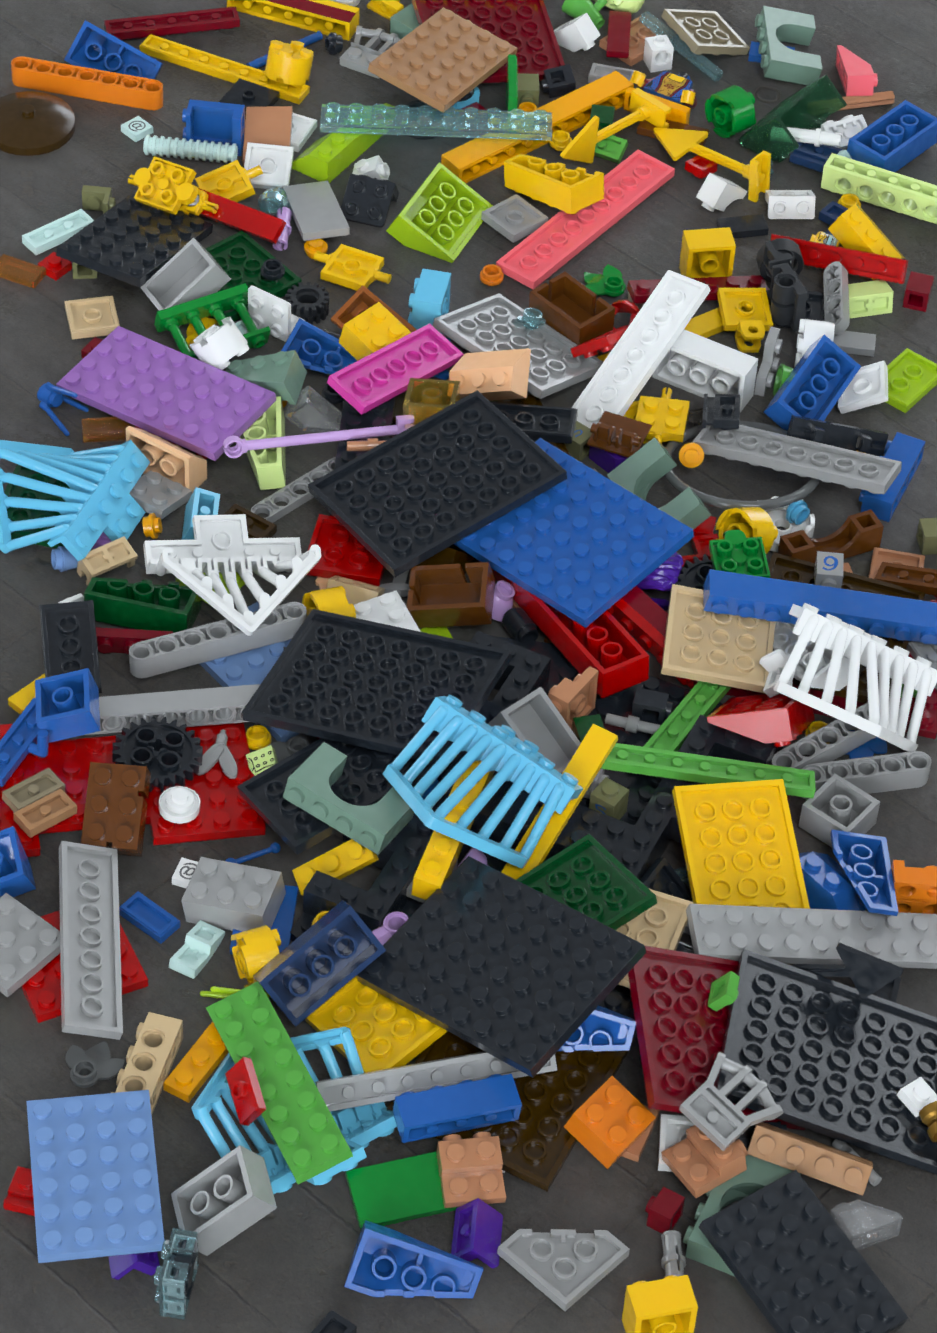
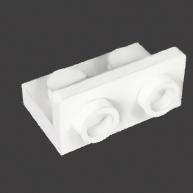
[820,114,867,149]
[765,190,816,219]

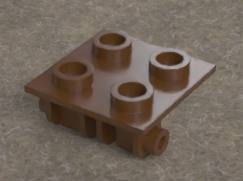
[587,411,652,458]

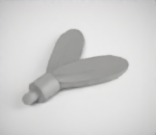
[197,729,238,779]

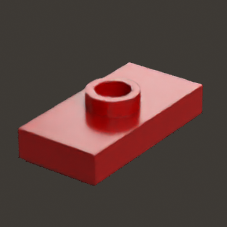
[225,1057,266,1126]

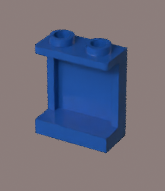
[182,99,245,156]

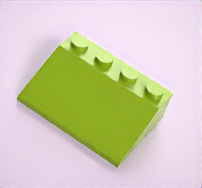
[386,162,493,263]

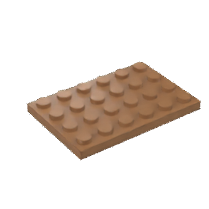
[368,7,518,113]

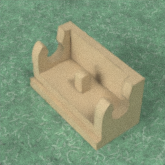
[77,536,138,586]

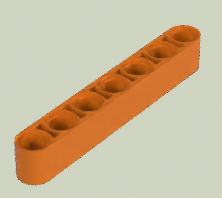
[11,56,163,110]

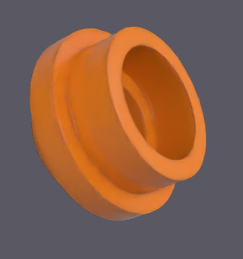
[480,264,504,286]

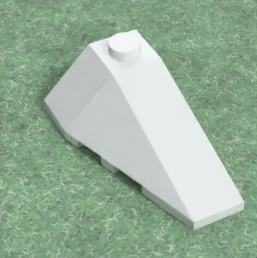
[773,621,849,691]

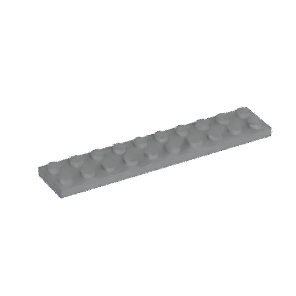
[686,904,937,969]

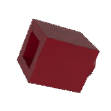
[902,271,934,312]

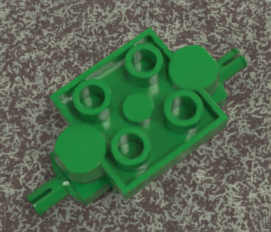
[709,530,770,578]

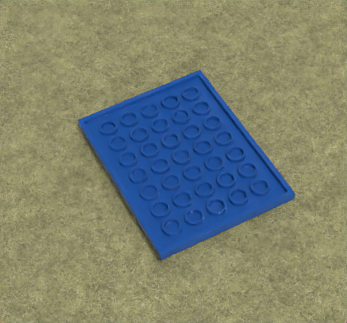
[454,438,694,628]

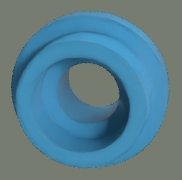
[786,500,810,525]

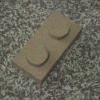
[2,768,65,812]

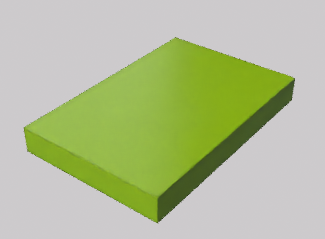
[885,348,937,413]

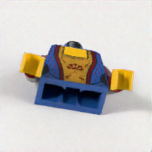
[629,70,697,109]

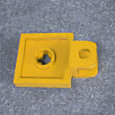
[717,288,773,353]

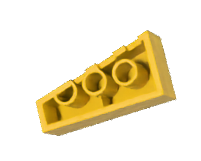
[504,154,604,214]

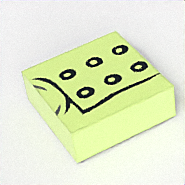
[246,745,278,776]

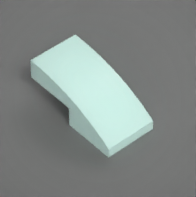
[169,920,225,979]

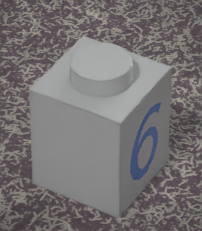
[814,551,844,588]

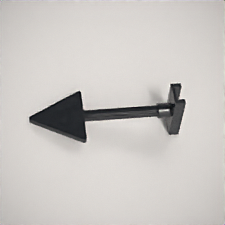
[788,943,904,999]

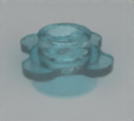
[517,308,546,329]

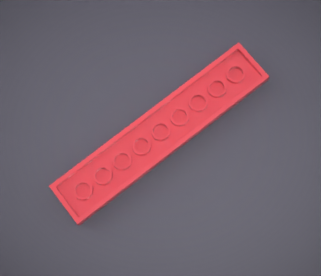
[496,150,675,289]

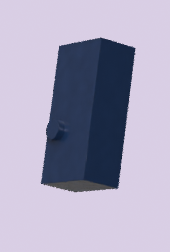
[253,900,386,1027]

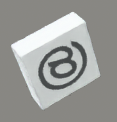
[172,857,198,888]

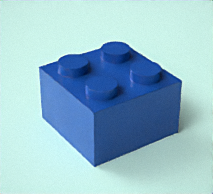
[35,668,100,743]

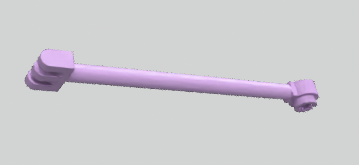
[223,415,414,458]

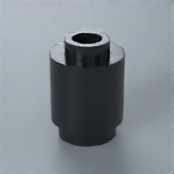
[502,607,539,643]

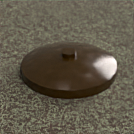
[0,91,75,156]

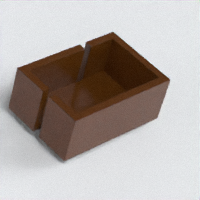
[528,272,615,345]
[407,562,495,628]
[81,762,151,857]

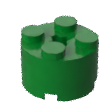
[705,85,756,138]

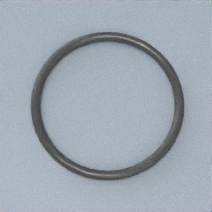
[664,421,821,510]

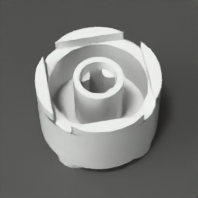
[190,317,249,370]
[794,319,835,367]

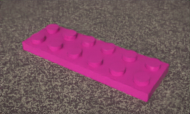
[327,323,464,415]

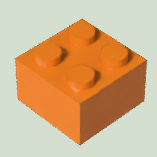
[564,1076,656,1169]

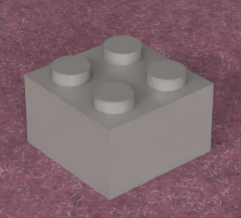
[799,774,880,847]

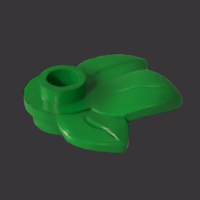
[584,264,626,297]

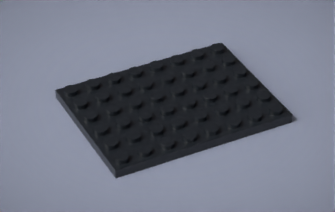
[308,390,567,577]
[242,609,512,764]
[356,856,647,1078]
[715,949,937,1175]

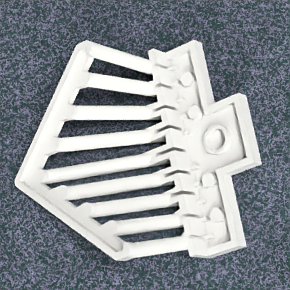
[143,514,321,636]
[773,603,937,752]

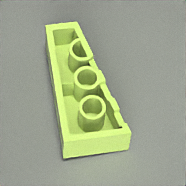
[240,396,286,490]

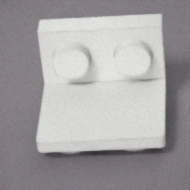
[248,285,305,342]

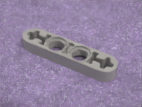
[823,261,850,335]

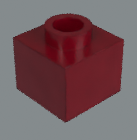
[645,1186,685,1234]

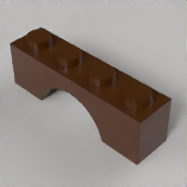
[778,510,884,563]

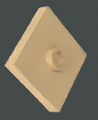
[64,296,120,340]

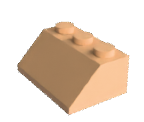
[448,348,531,401]
[126,426,207,493]

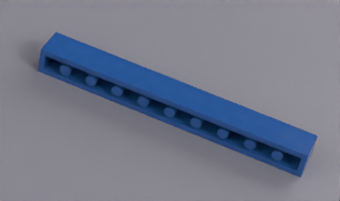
[703,569,937,645]

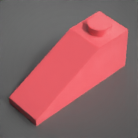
[836,45,878,96]

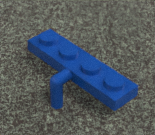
[0,698,49,787]

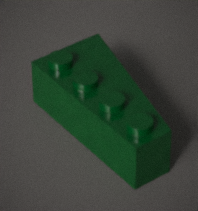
[84,577,202,633]

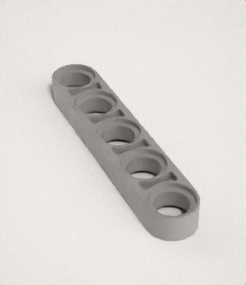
[251,457,336,523]

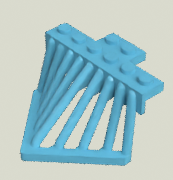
[0,440,150,561]
[383,695,584,869]
[191,1027,397,1194]

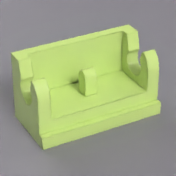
[839,280,894,318]

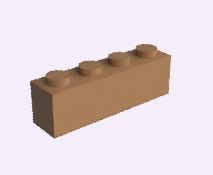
[747,1122,873,1196]

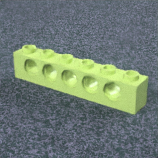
[821,153,937,224]

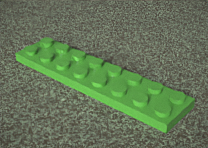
[206,981,353,1185]

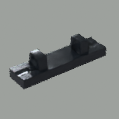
[787,415,889,457]

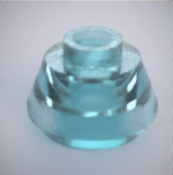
[258,187,289,214]

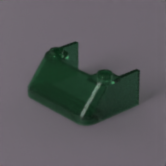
[738,74,847,163]

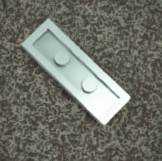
[22,209,94,255]

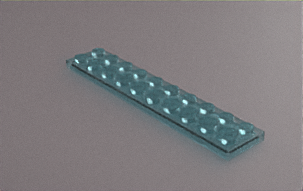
[320,102,552,141]

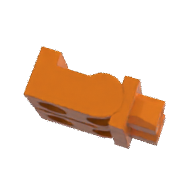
[891,860,937,914]

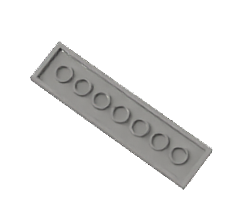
[693,425,902,494]
[59,841,123,1040]

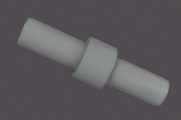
[605,713,661,734]

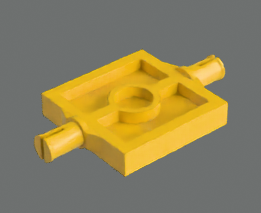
[195,160,263,202]
[313,244,392,291]
[635,387,690,444]

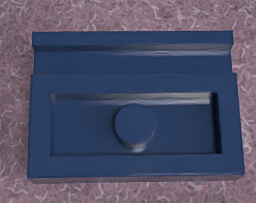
[789,142,843,173]

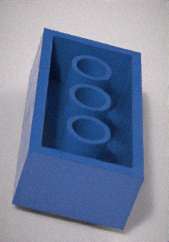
[847,100,937,172]
[764,334,861,431]

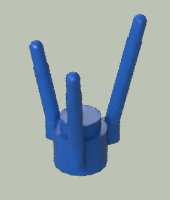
[37,382,89,436]

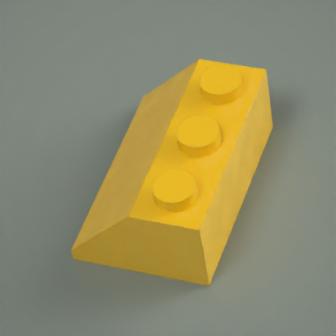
[828,204,905,281]

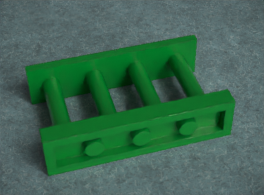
[154,283,271,360]

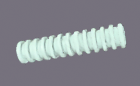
[143,134,238,164]

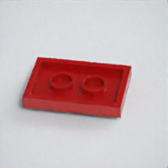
[570,324,630,359]

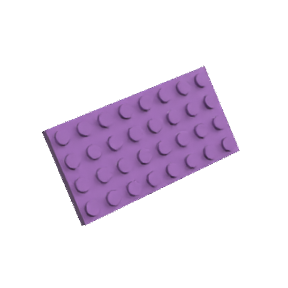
[56,326,276,461]

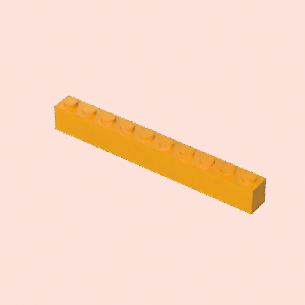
[441,71,634,183]

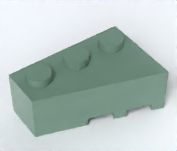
[226,350,307,405]

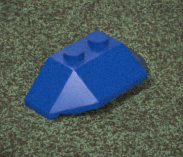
[799,852,866,911]

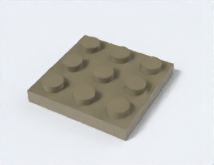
[661,9,750,56]

